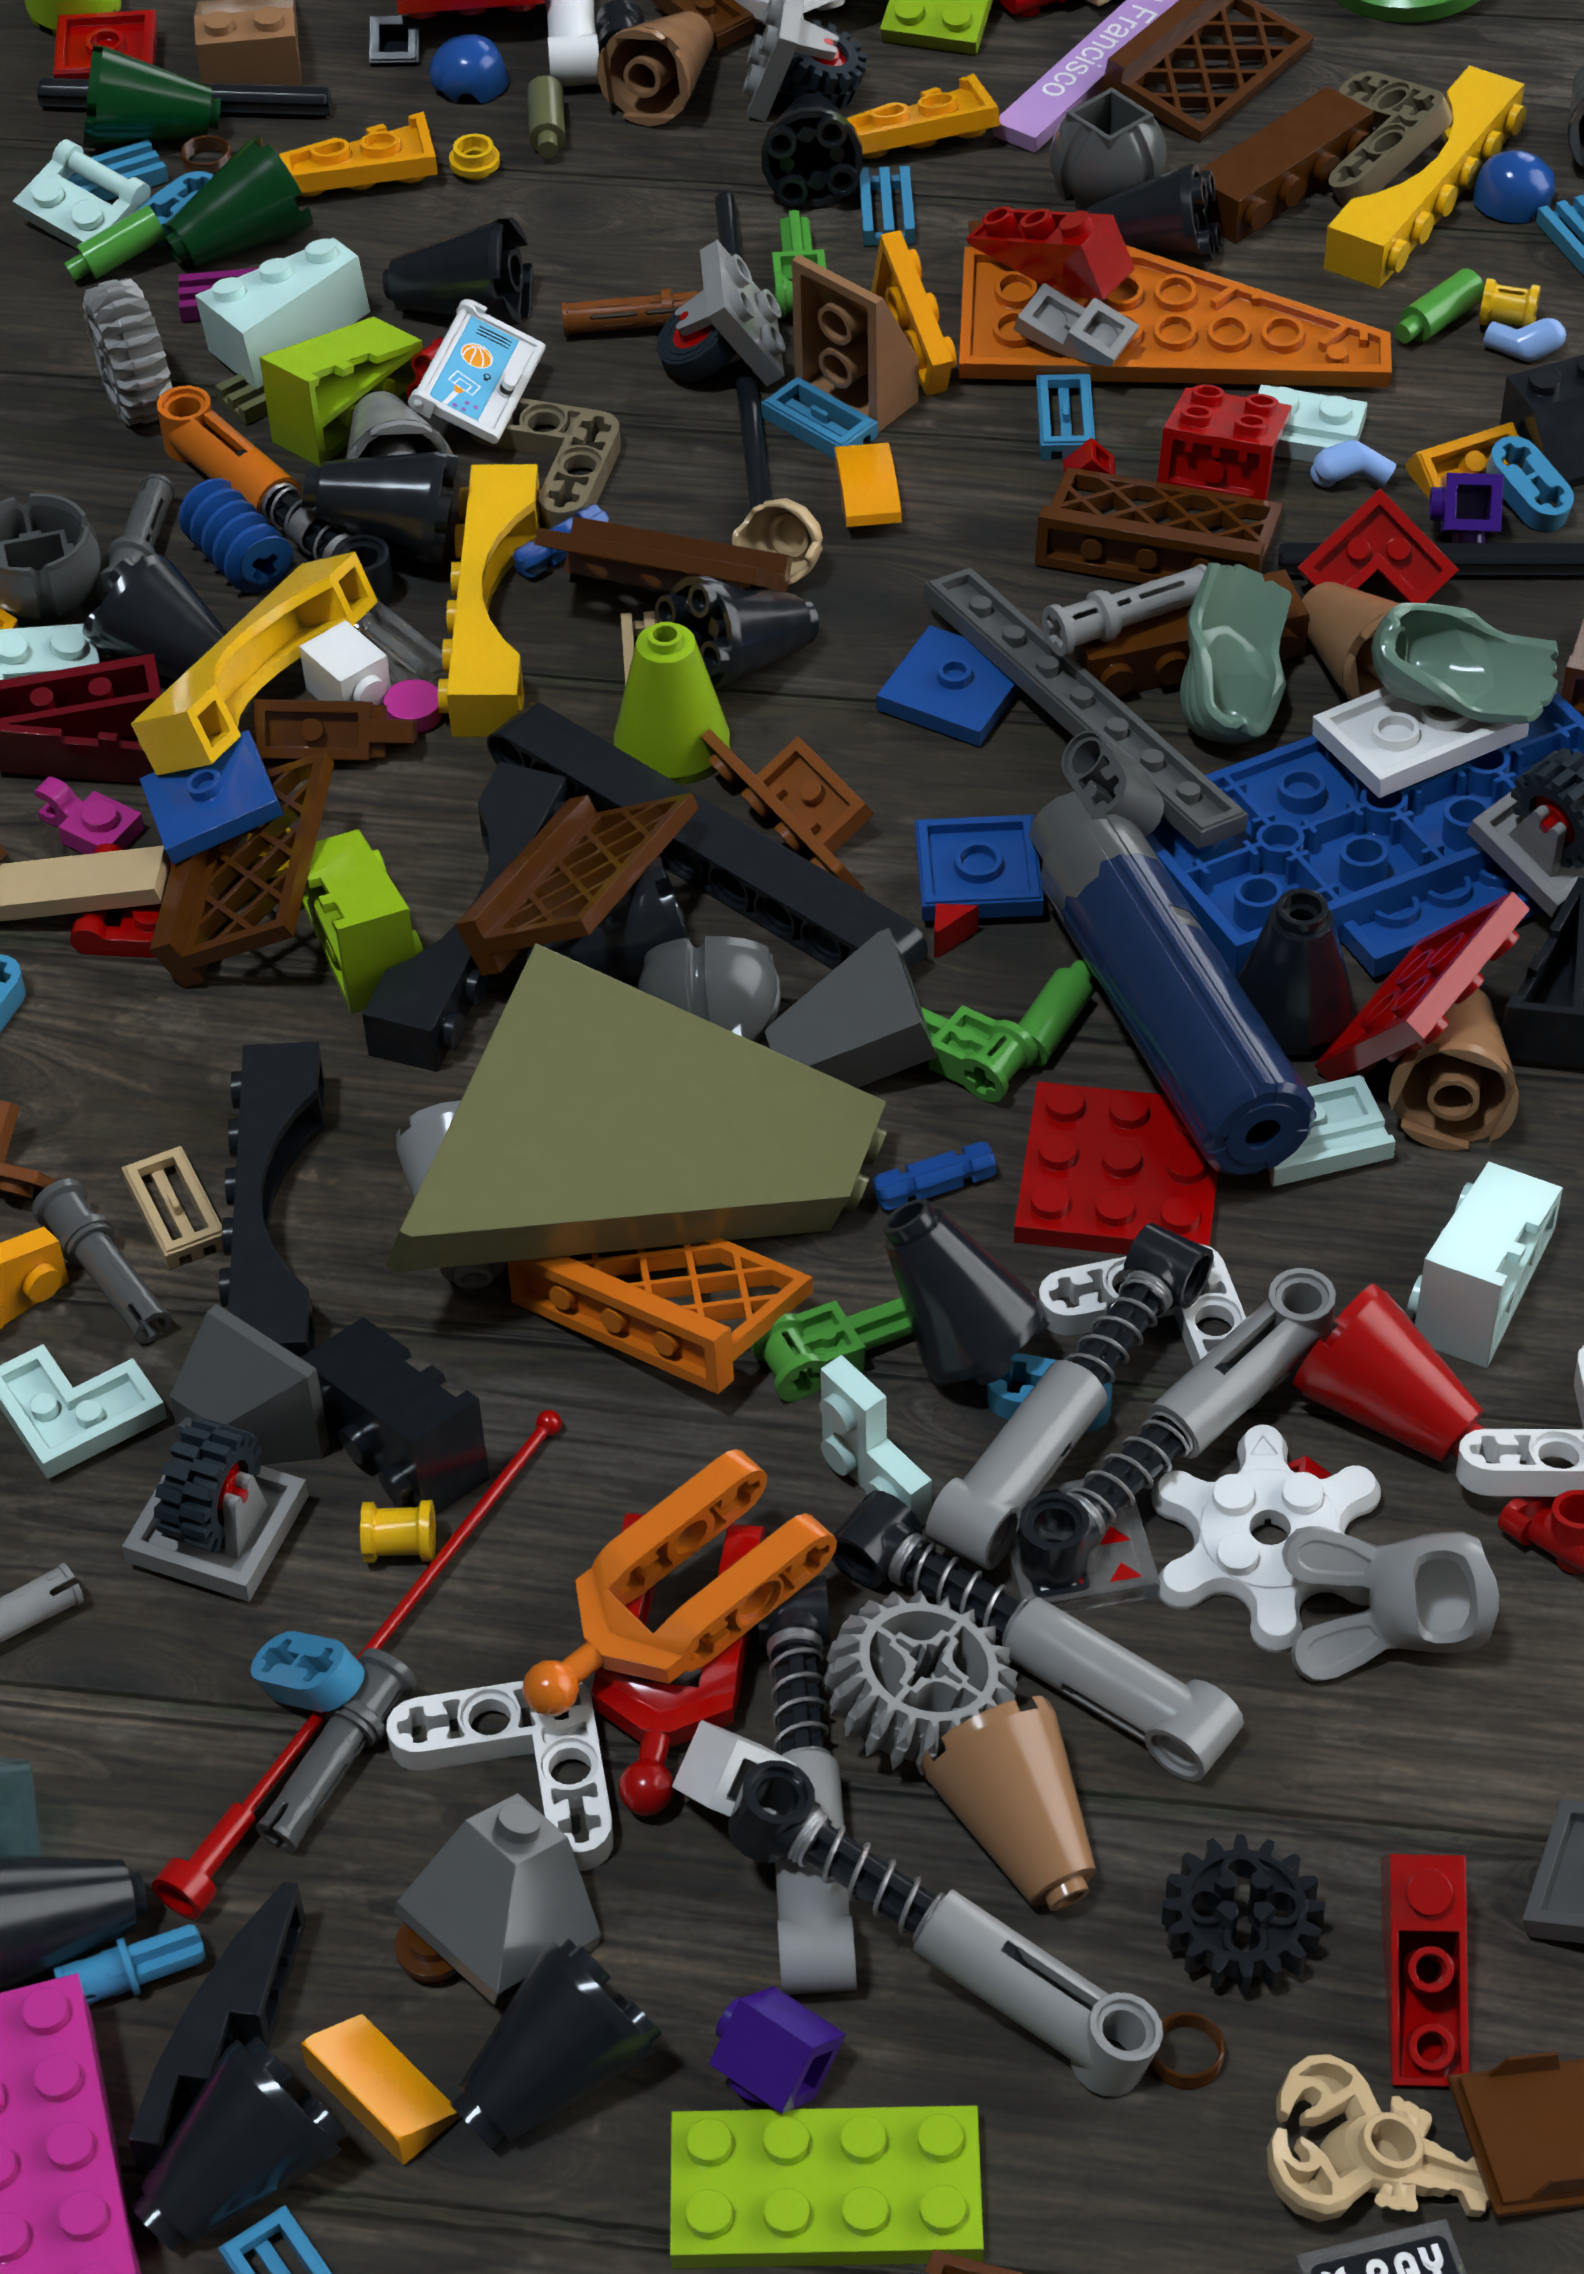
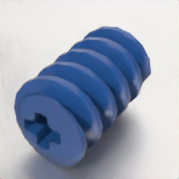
[178,478,294,593]

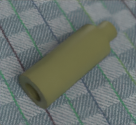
[527,75,566,158]

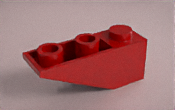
[966,206,1135,300]
[1381,1854,1469,2086]

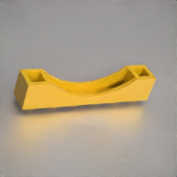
[1323,65,1527,289]
[438,464,540,737]
[131,551,378,776]

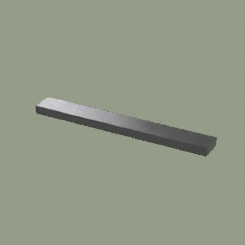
[923,567,1249,849]

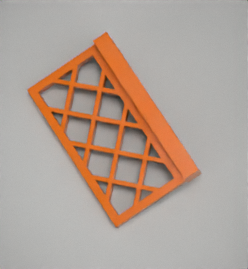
[507,1238,813,1394]

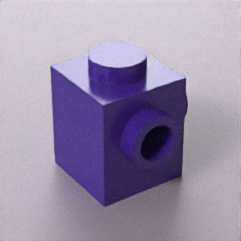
[1429,473,1504,542]
[709,1986,846,2114]

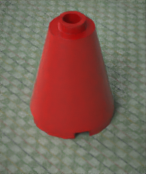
[1292,1283,1485,1463]

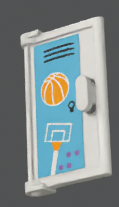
[408,299,546,444]

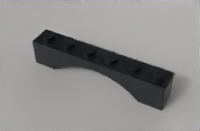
[362,762,568,1072]
[219,1041,326,1358]

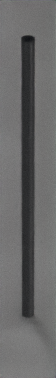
[715,192,771,511]

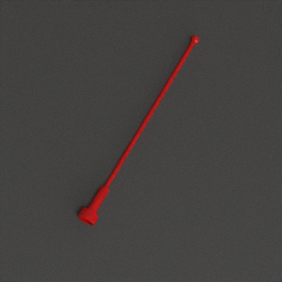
[152,1410,562,1920]

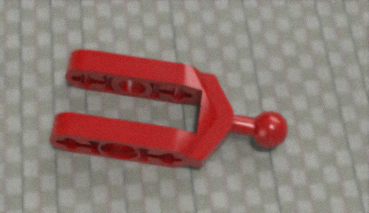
[591,1512,765,1816]

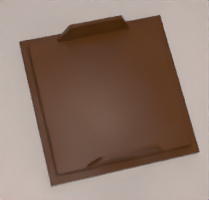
[1447,2051,1584,2218]

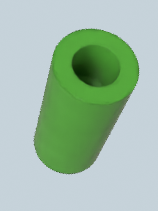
[64,205,167,282]
[1394,268,1485,343]
[1018,960,1094,1067]

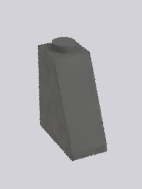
[764,928,938,1088]

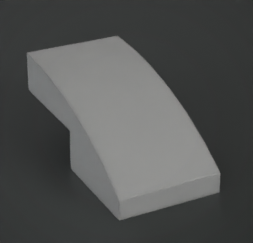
[1013,283,1140,366]

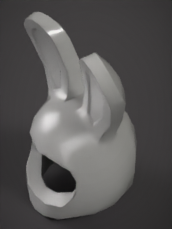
[1282,1526,1499,1682]

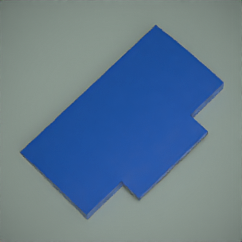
[1145,692,1584,979]

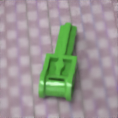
[772,210,826,319]
[921,1005,1039,1103]
[750,1298,912,1402]

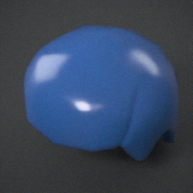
[428,34,510,104]
[1473,150,1555,224]

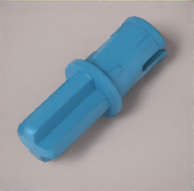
[53,1924,206,2006]

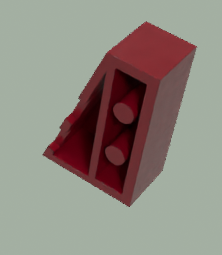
[0,653,162,784]

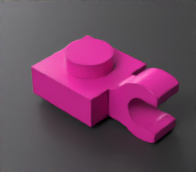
[34,777,144,854]

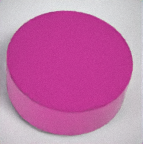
[384,679,443,734]

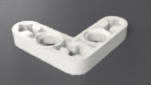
[1039,1243,1261,1408]
[1456,1345,1584,1497]
[386,1680,614,1871]

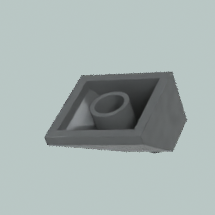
[169,1304,331,1465]
[394,1793,602,2005]

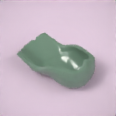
[1180,563,1292,746]
[1371,603,1558,724]

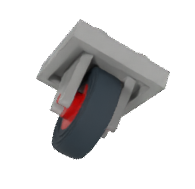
[656,240,786,386]

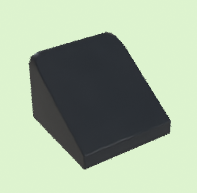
[369,16,422,66]

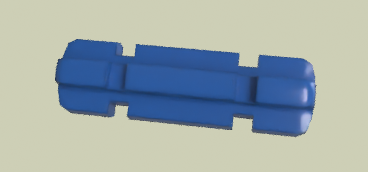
[513,505,610,579]
[873,1141,996,1211]

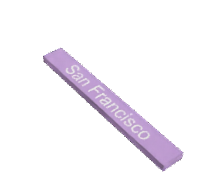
[993,0,1179,153]

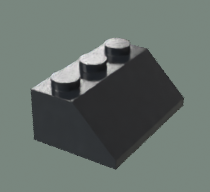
[1500,354,1584,488]

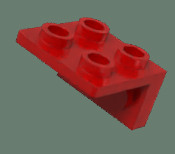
[1157,385,1292,501]

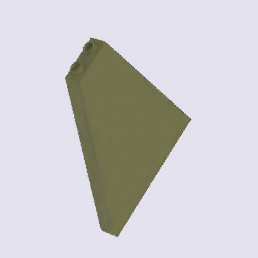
[385,943,887,1272]

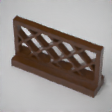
[1100,0,1314,143]
[1035,467,1284,584]
[535,516,793,593]
[149,751,334,988]
[455,792,699,976]

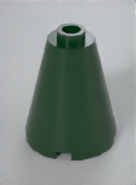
[83,44,221,148]
[164,135,314,268]

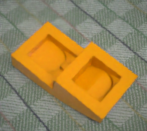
[834,442,902,527]

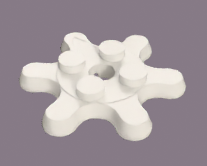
[1151,1424,1381,1654]

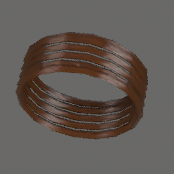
[181,135,232,175]
[1151,2011,1225,2089]

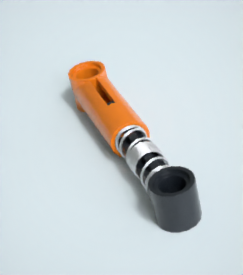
[157,385,395,613]

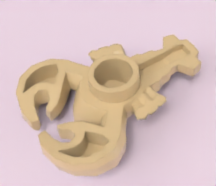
[1267,2054,1490,2222]

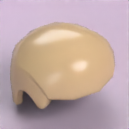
[732,498,823,585]

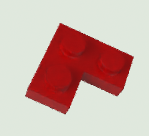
[1296,488,1459,603]

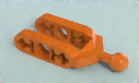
[522,1449,837,1717]

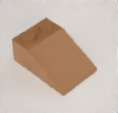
[194,0,302,86]
[792,255,919,433]

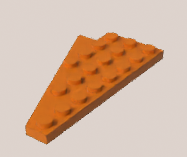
[959,245,1392,387]

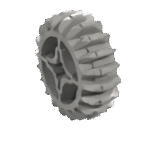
[83,279,173,426]
[824,1590,1018,1776]

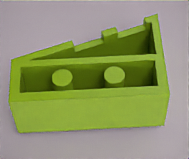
[302,829,423,1014]

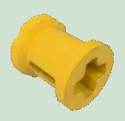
[1479,278,1541,327]
[360,1500,436,1563]

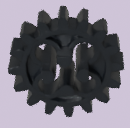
[1161,1834,1325,1994]

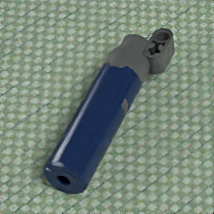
[1028,730,1317,1176]

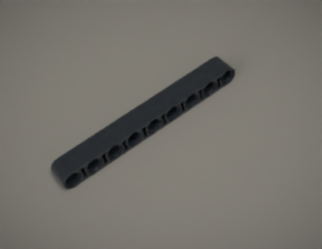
[487,702,928,972]

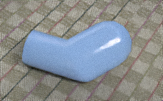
[1483,318,1567,362]
[1310,440,1397,488]

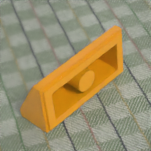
[1405,422,1523,499]
[301,2014,461,2166]

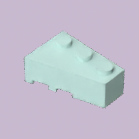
[195,237,370,390]
[1407,1161,1563,1368]

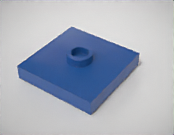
[876,625,1021,747]
[140,730,284,864]
[914,814,1044,921]

